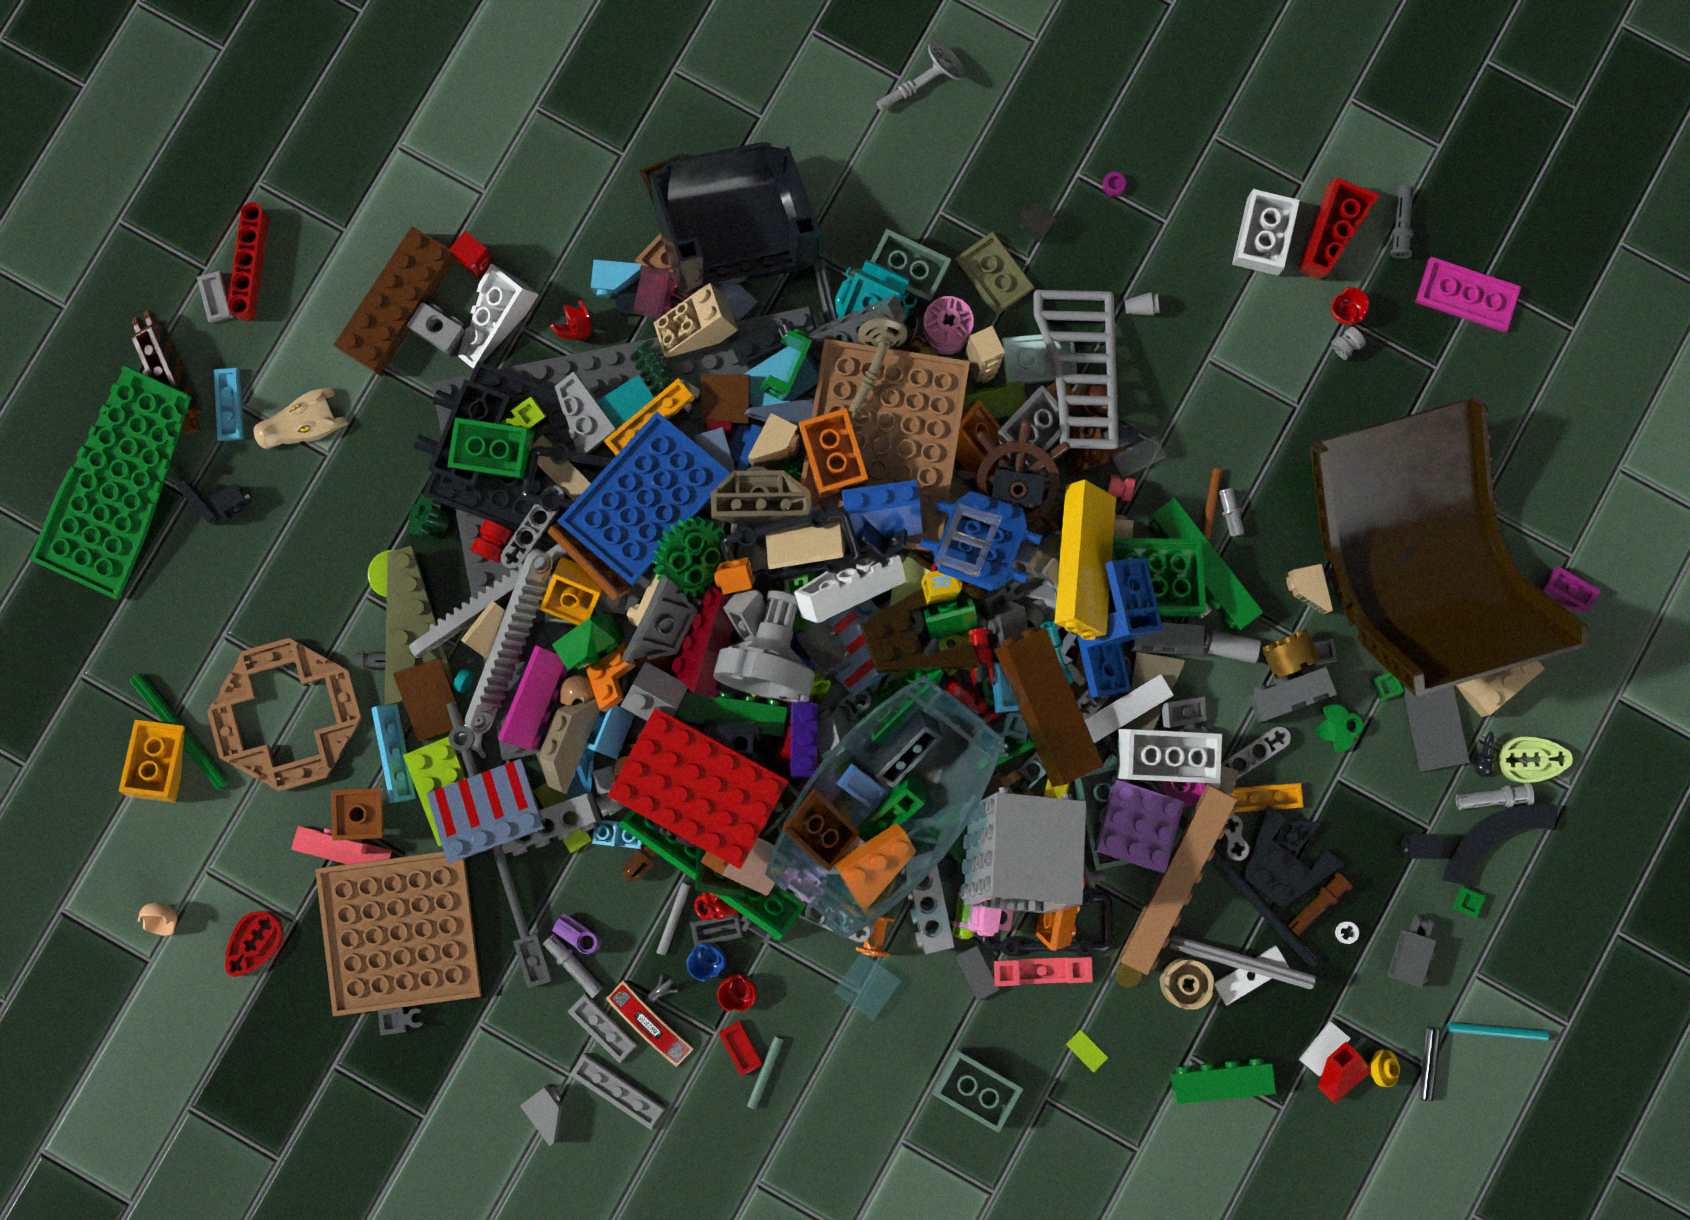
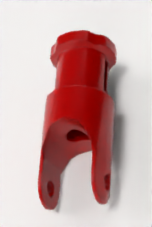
[968,628,993,686]

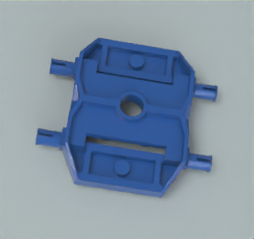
[919,491,1042,591]

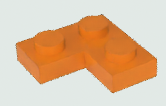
[587,643,636,712]

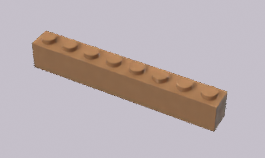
[1119,783,1238,975]

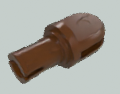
[622,846,657,882]

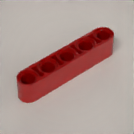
[228,202,269,321]

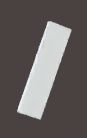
[1085,674,1173,743]

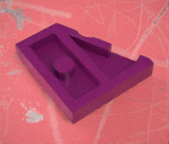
[1542,566,1601,611]

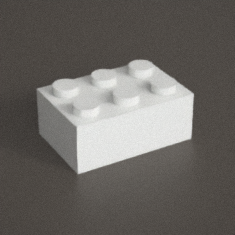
[1232,189,1300,276]

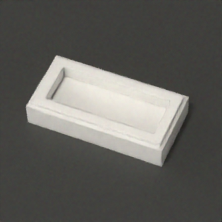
[1299,1021,1350,1076]

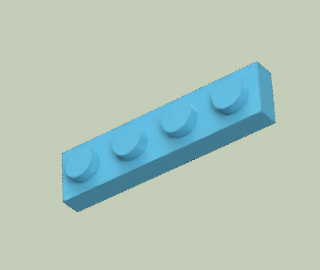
[371,704,416,803]

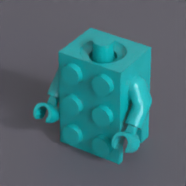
[835,259,917,344]

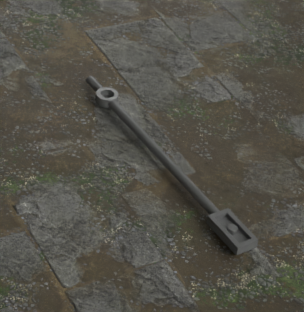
[446,702,553,988]

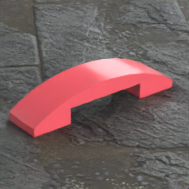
[994,957,1093,986]

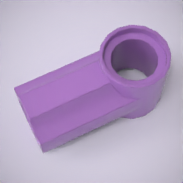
[552,913,601,954]

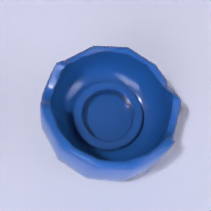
[686,942,726,982]

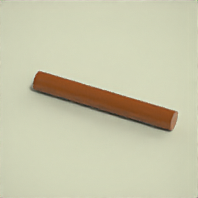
[1201,468,1223,540]

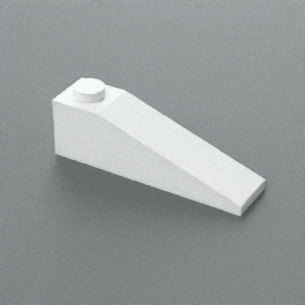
[458,264,539,369]

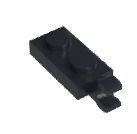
[730,321,796,368]

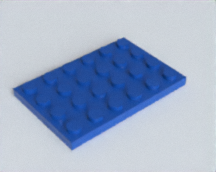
[558,411,731,586]

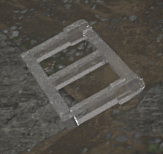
[936,504,1002,577]

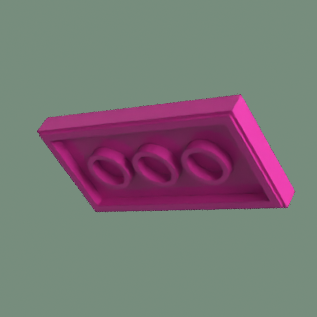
[1415,257,1521,332]

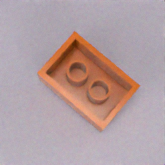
[798,408,868,499]

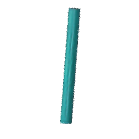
[1448,1022,1549,1041]

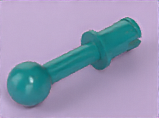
[1040,621,1073,685]

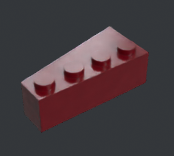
[670,584,736,698]

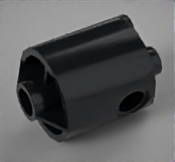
[703,720,762,764]

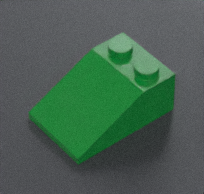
[448,418,535,479]

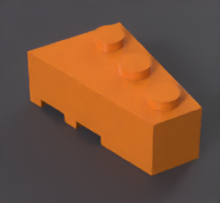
[834,823,916,912]

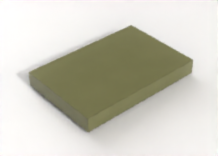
[954,232,1035,316]

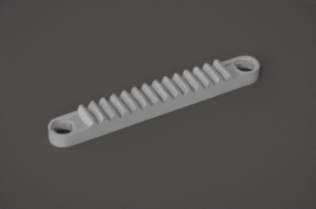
[409,544,571,658]
[465,549,553,734]

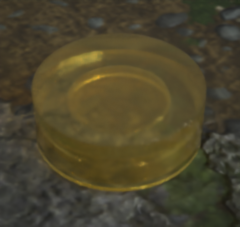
[1115,963,1141,988]

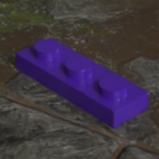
[790,702,818,779]

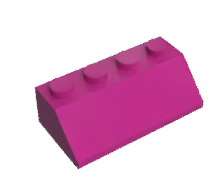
[498,646,571,752]

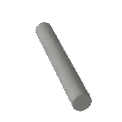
[656,883,691,956]

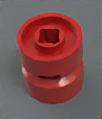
[470,519,514,563]

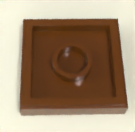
[701,374,750,424]

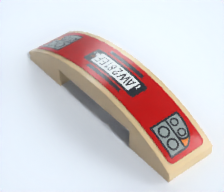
[606,980,694,1067]

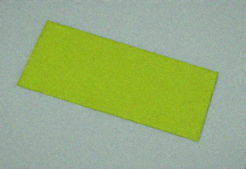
[1066,1029,1108,1073]

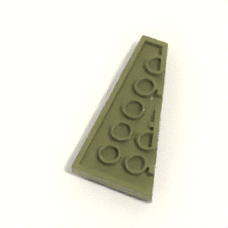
[385,546,455,705]

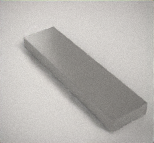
[570,1053,666,1130]

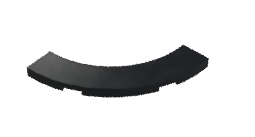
[1442,804,1559,886]

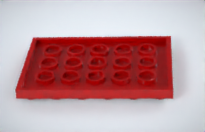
[607,707,789,869]

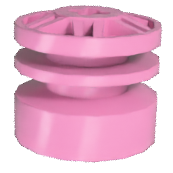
[922,296,974,354]

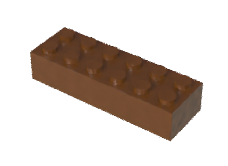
[333,226,456,376]

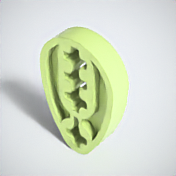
[1498,737,1573,783]

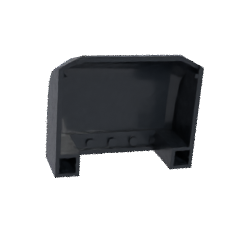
[650,142,821,293]

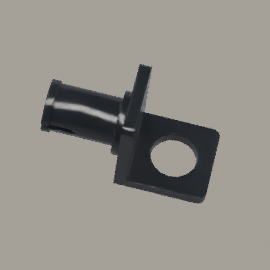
[858,521,908,559]

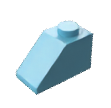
[591,260,643,298]

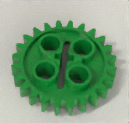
[652,516,726,597]

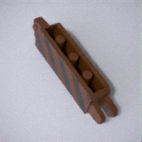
[132,310,202,434]

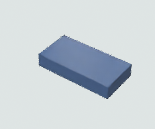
[836,763,889,812]

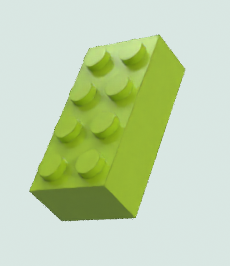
[403,737,469,846]

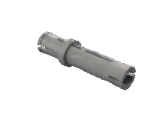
[542,933,604,998]

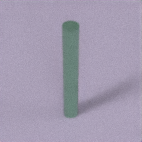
[747,1036,784,1110]

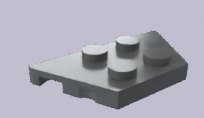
[622,575,698,664]

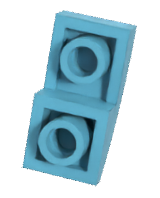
[592,820,645,849]

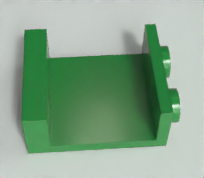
[759,329,812,401]

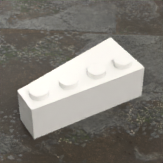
[794,550,906,623]

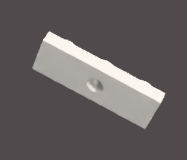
[1214,946,1289,1006]

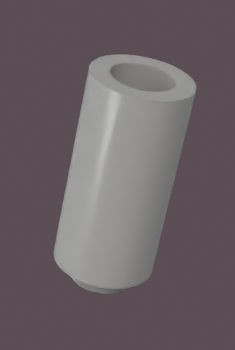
[1204,630,1261,664]

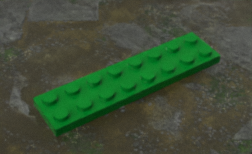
[619,810,806,941]

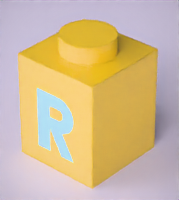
[921,571,962,605]

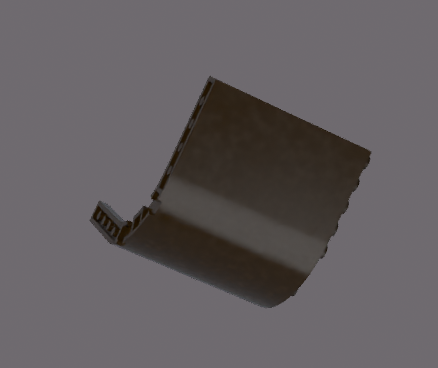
[1309,397,1589,697]

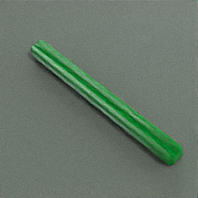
[130,673,229,790]

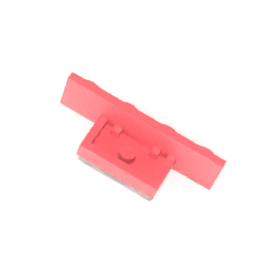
[291,826,393,864]

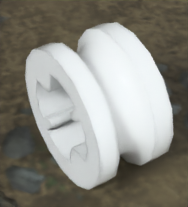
[1335,922,1359,944]

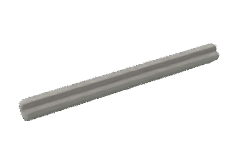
[1169,935,1316,989]

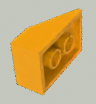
[119,720,185,803]

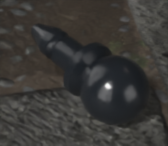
[1474,732,1495,777]

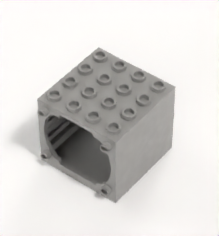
[961,787,1086,914]

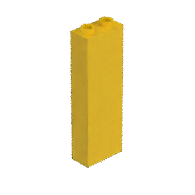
[1055,480,1116,640]

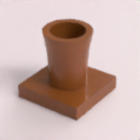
[331,788,385,841]

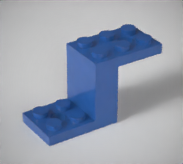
[1077,558,1163,698]

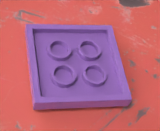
[1094,779,1185,873]

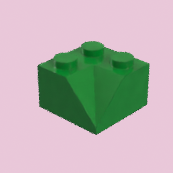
[552,613,626,670]

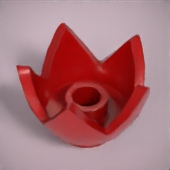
[550,300,592,341]

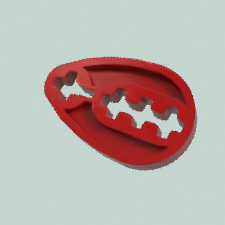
[225,911,284,977]

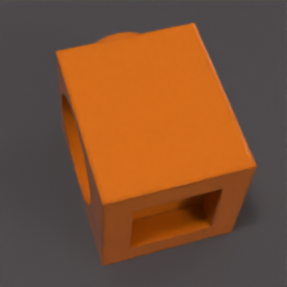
[714,557,755,595]

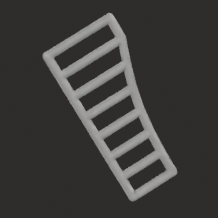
[1034,290,1119,449]

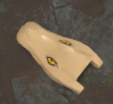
[253,387,348,450]

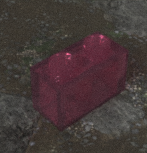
[633,266,677,319]

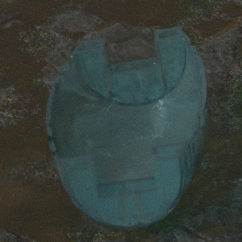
[765,675,1005,940]

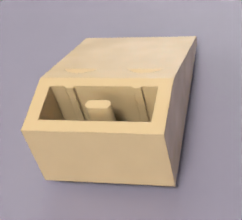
[654,283,738,358]

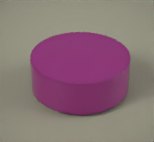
[1102,171,1127,197]

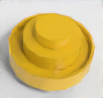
[1369,1050,1400,1087]

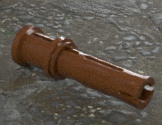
[1287,872,1353,937]

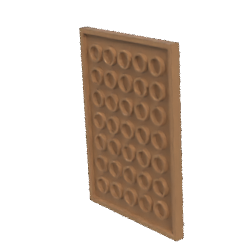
[800,339,970,553]

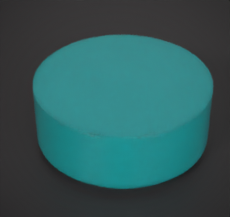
[453,668,474,694]

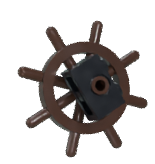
[955,419,1070,535]

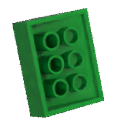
[1108,538,1206,617]

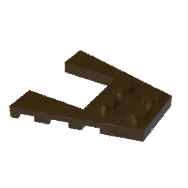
[860,587,980,673]

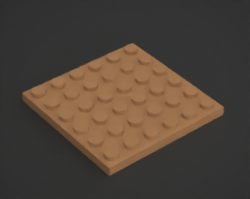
[315,851,482,1016]

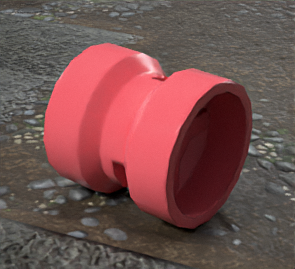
[1106,474,1135,502]

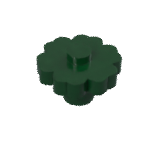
[407,494,450,539]

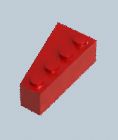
[1297,177,1380,280]

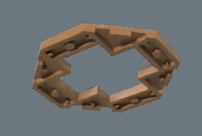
[207,638,363,791]

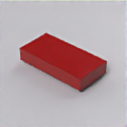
[718,1020,763,1077]

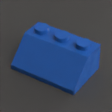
[842,480,923,541]

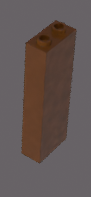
[994,627,1103,787]

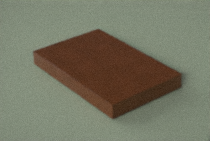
[393,657,465,741]

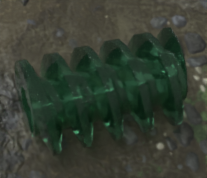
[630,339,675,395]

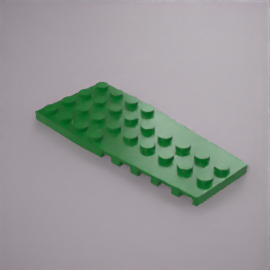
[29,366,191,600]

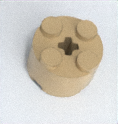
[1160,958,1214,1010]

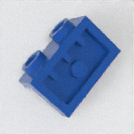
[730,424,762,471]

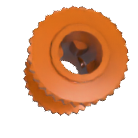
[856,912,895,957]

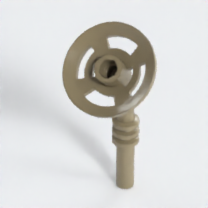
[848,317,907,414]

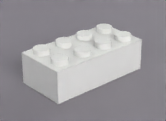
[1117,729,1222,783]

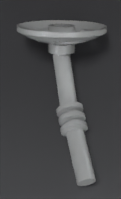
[876,41,965,110]

